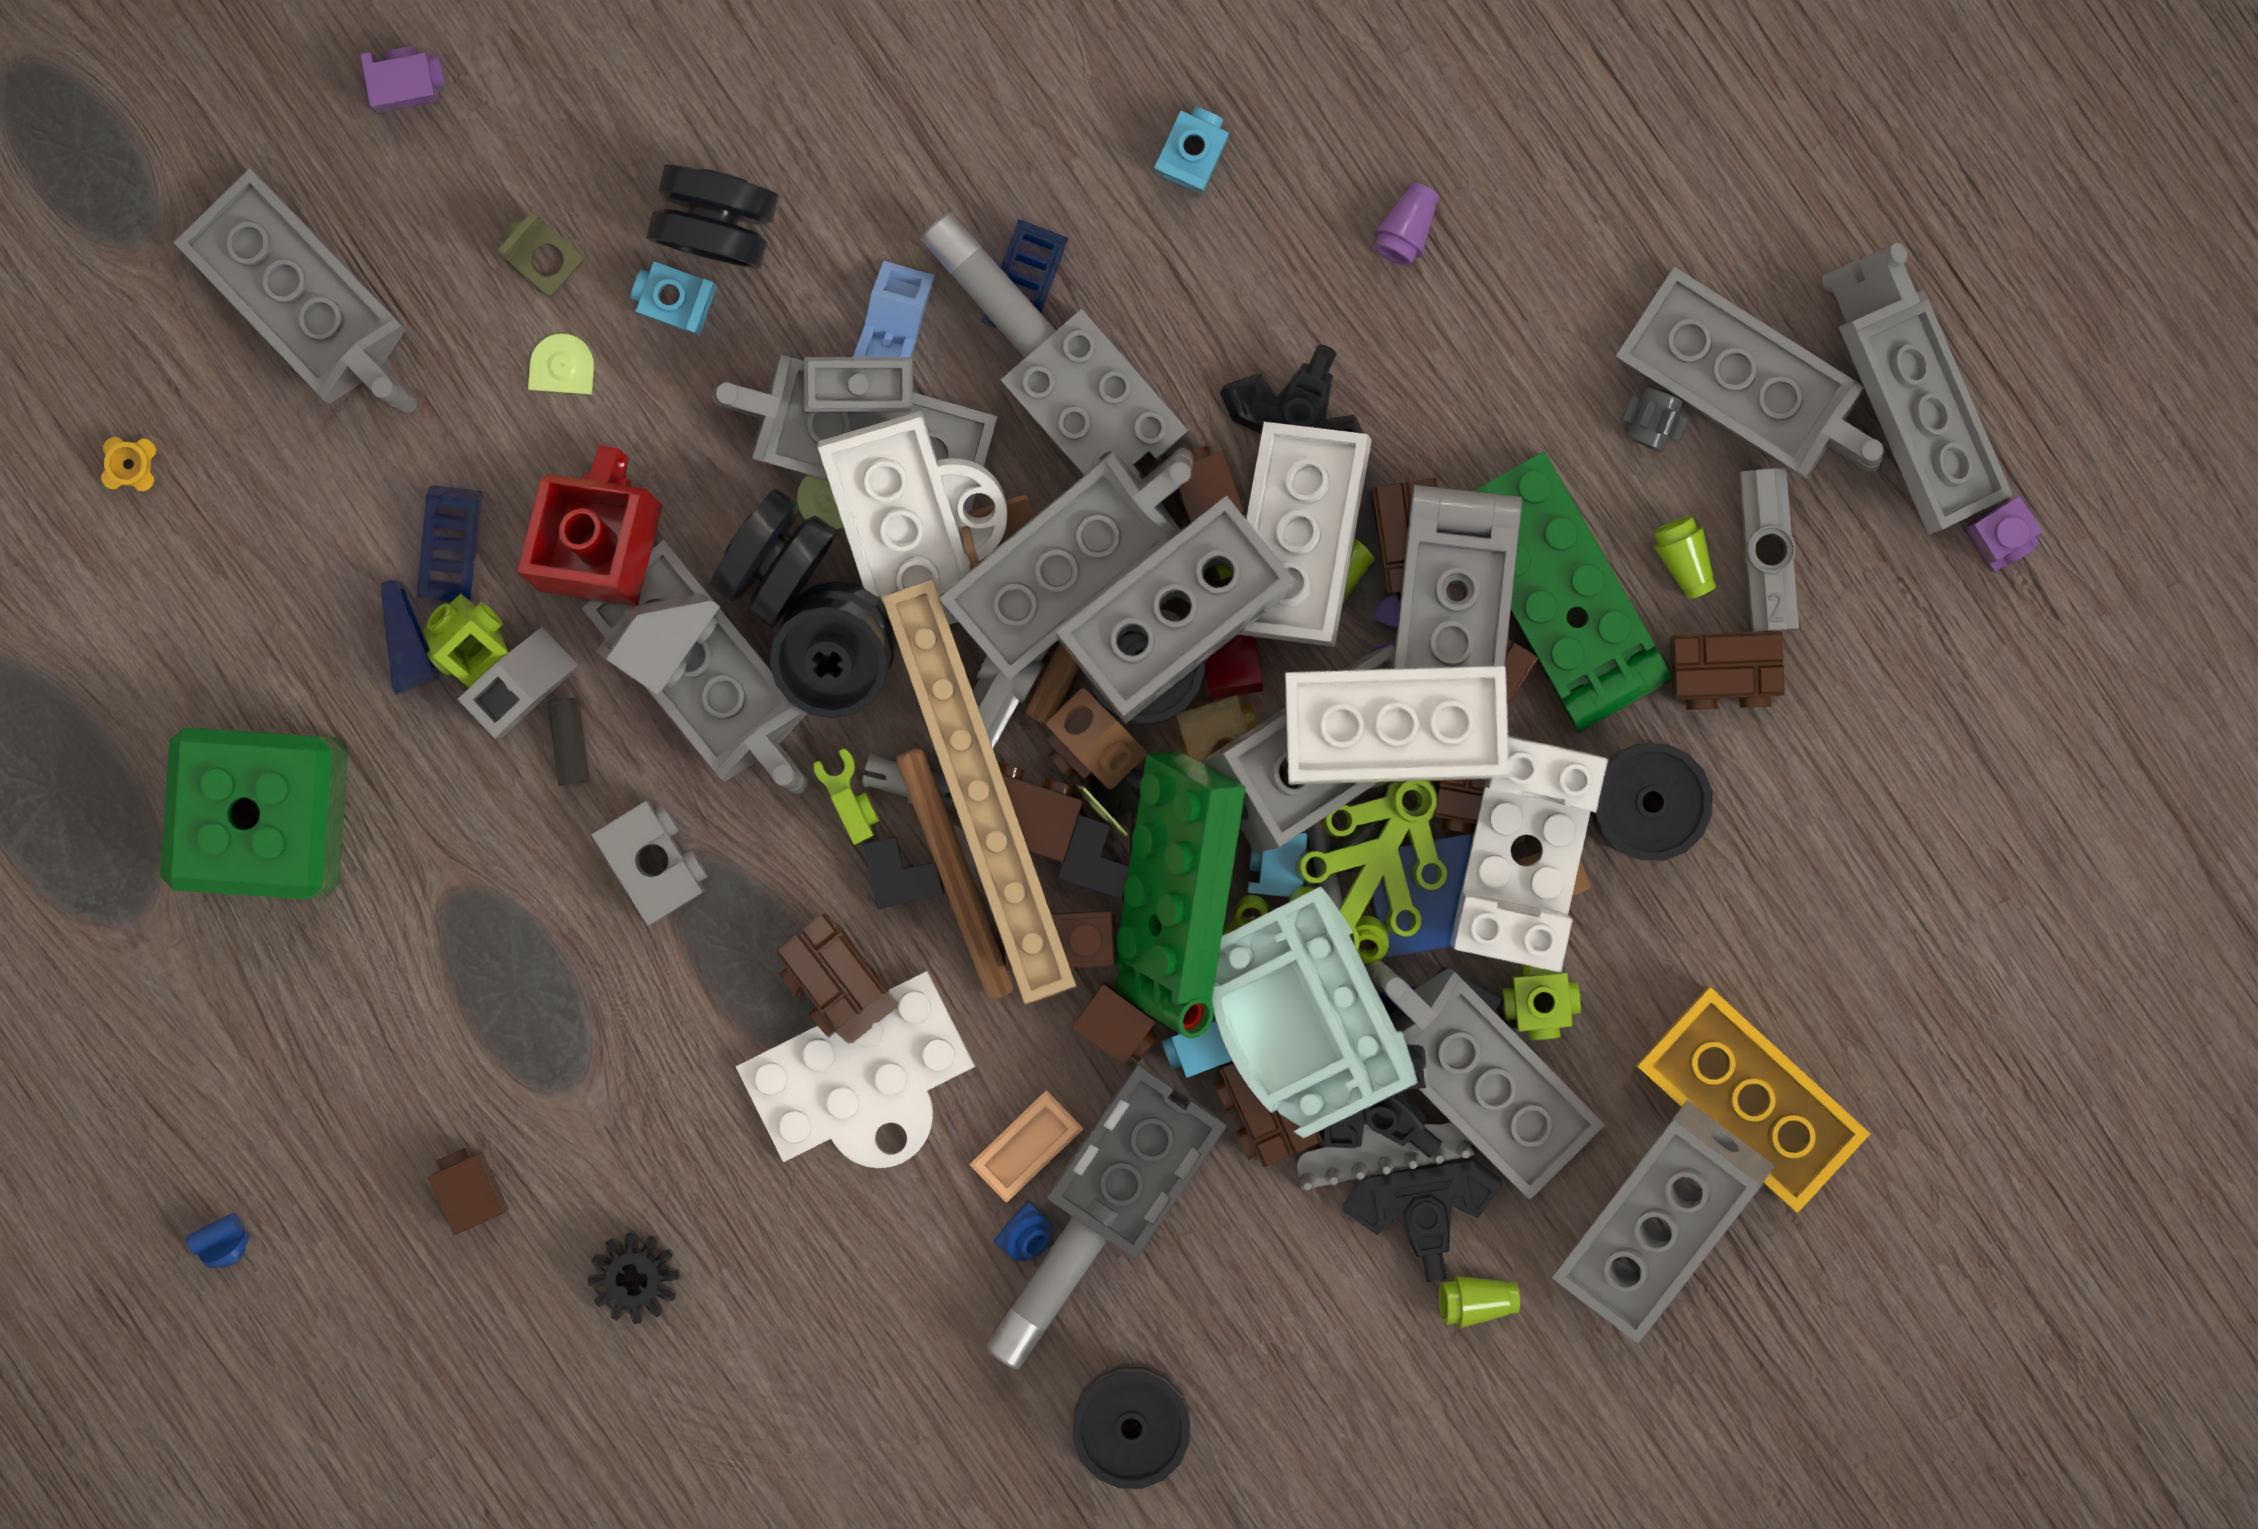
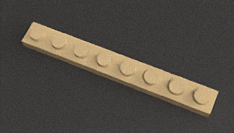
[882,579,1077,1005]

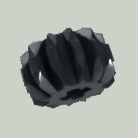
[588,1231,680,1324]

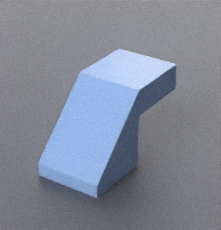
[853,260,935,357]

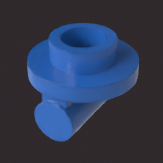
[993,1200,1052,1261]
[186,1213,249,1268]

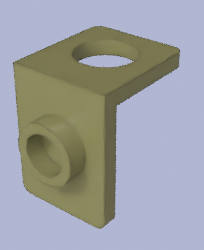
[497,211,584,296]

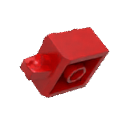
[517,445,663,606]

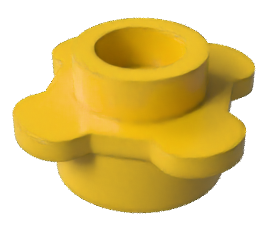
[101,437,157,492]

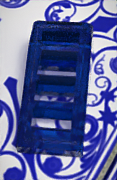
[981,219,1069,329]
[417,486,483,601]
[381,580,440,695]

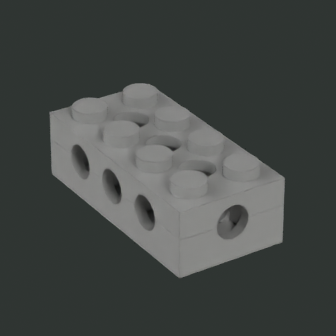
[1055,495,1295,724]
[1200,645,1395,854]
[1552,1100,1774,1344]

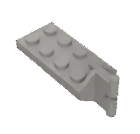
[173,168,417,414]
[1822,243,2013,535]
[1615,267,1883,480]
[711,355,998,512]
[939,448,1193,680]
[582,540,810,795]
[1364,960,1605,1200]

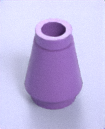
[1373,182,1439,266]

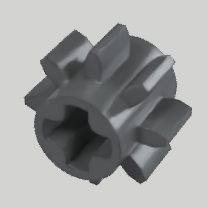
[1620,387,1689,452]

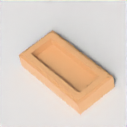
[969,1089,1084,1203]

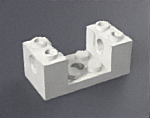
[1450,736,1608,972]

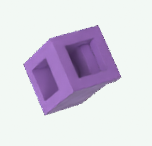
[360,47,446,113]
[1965,496,2043,572]

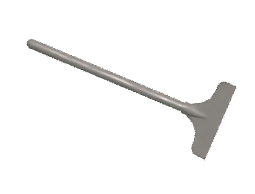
[1297,820,1474,1190]

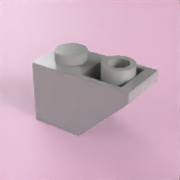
[596,593,720,695]
[458,627,580,739]

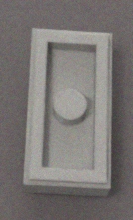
[803,357,913,412]

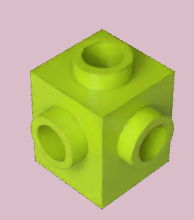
[423,594,508,688]
[1502,965,1581,1040]

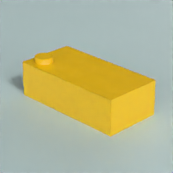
[1635,987,1870,1213]

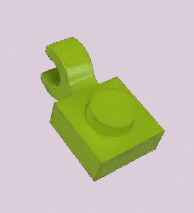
[814,748,879,845]

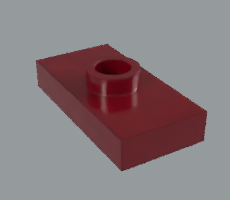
[1204,635,1263,699]

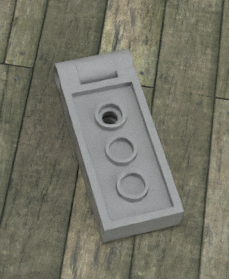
[1393,485,1522,669]

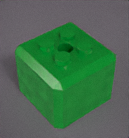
[160,728,349,900]

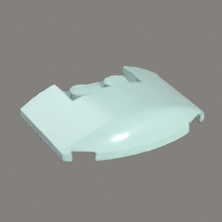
[1212,887,1417,1138]

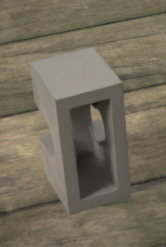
[591,800,708,926]

